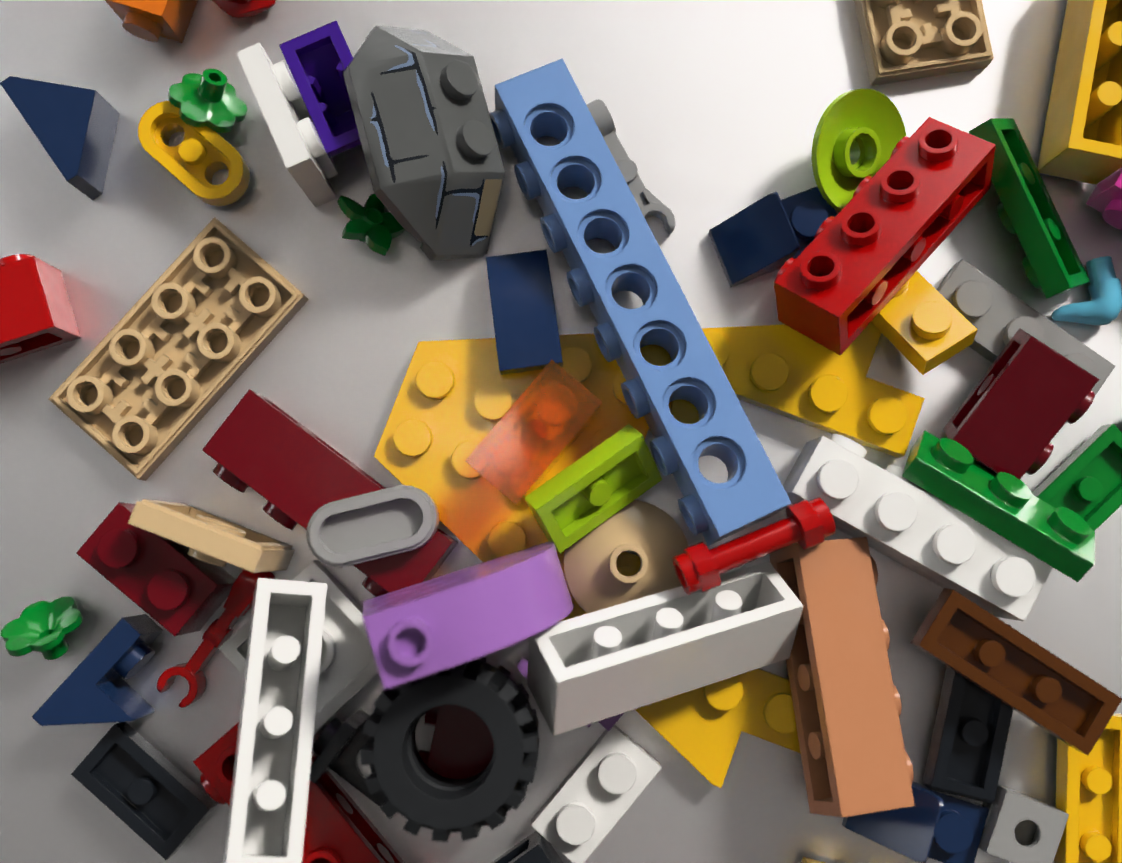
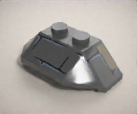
[343,26,505,261]

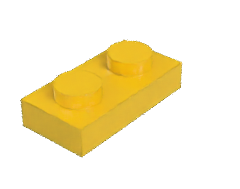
[871,271,978,375]

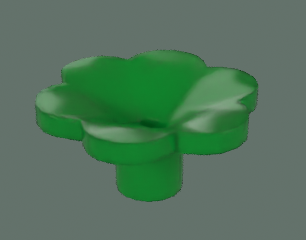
[167,69,248,133]
[1,596,83,660]

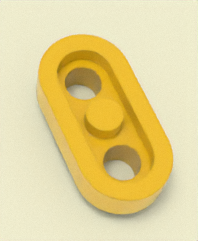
[138,101,250,206]

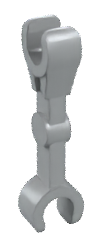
[587,99,675,235]

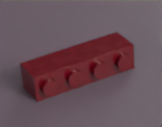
[202,389,458,597]

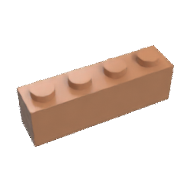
[769,537,915,817]

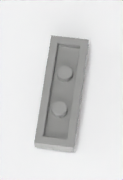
[936,259,1115,395]

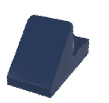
[708,186,837,288]
[32,614,164,726]
[842,781,989,863]

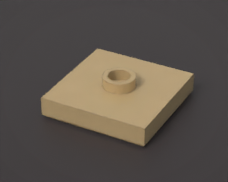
[128,499,295,573]

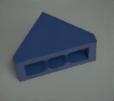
[0,76,120,200]

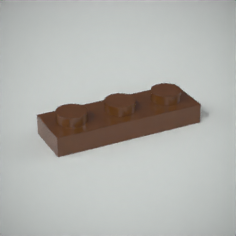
[910,588,1122,755]

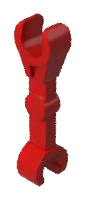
[157,569,276,708]

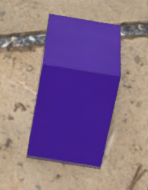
[279,21,361,158]

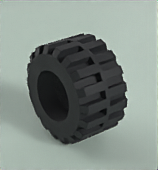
[360,657,540,842]

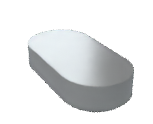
[306,485,439,567]

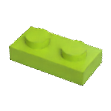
[524,424,663,554]

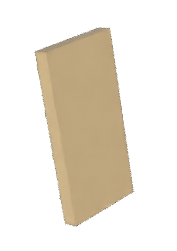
[854,0,994,86]
[49,217,309,481]

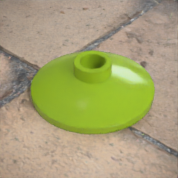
[811,89,906,211]

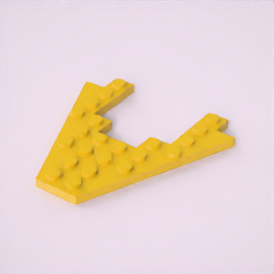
[374,322,925,788]

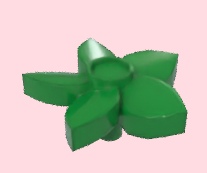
[337,193,405,256]

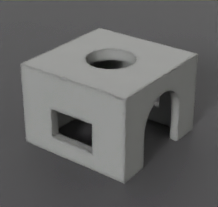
[979,784,1069,863]

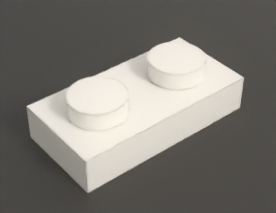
[531,724,662,863]

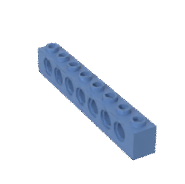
[489,58,791,546]

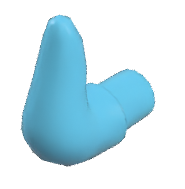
[1051,256,1122,326]

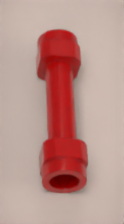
[672,497,836,595]

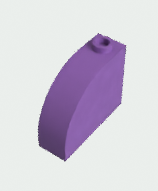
[362,541,574,690]

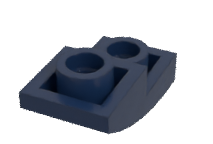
[486,249,563,375]

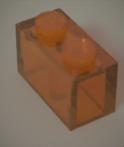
[465,360,603,507]

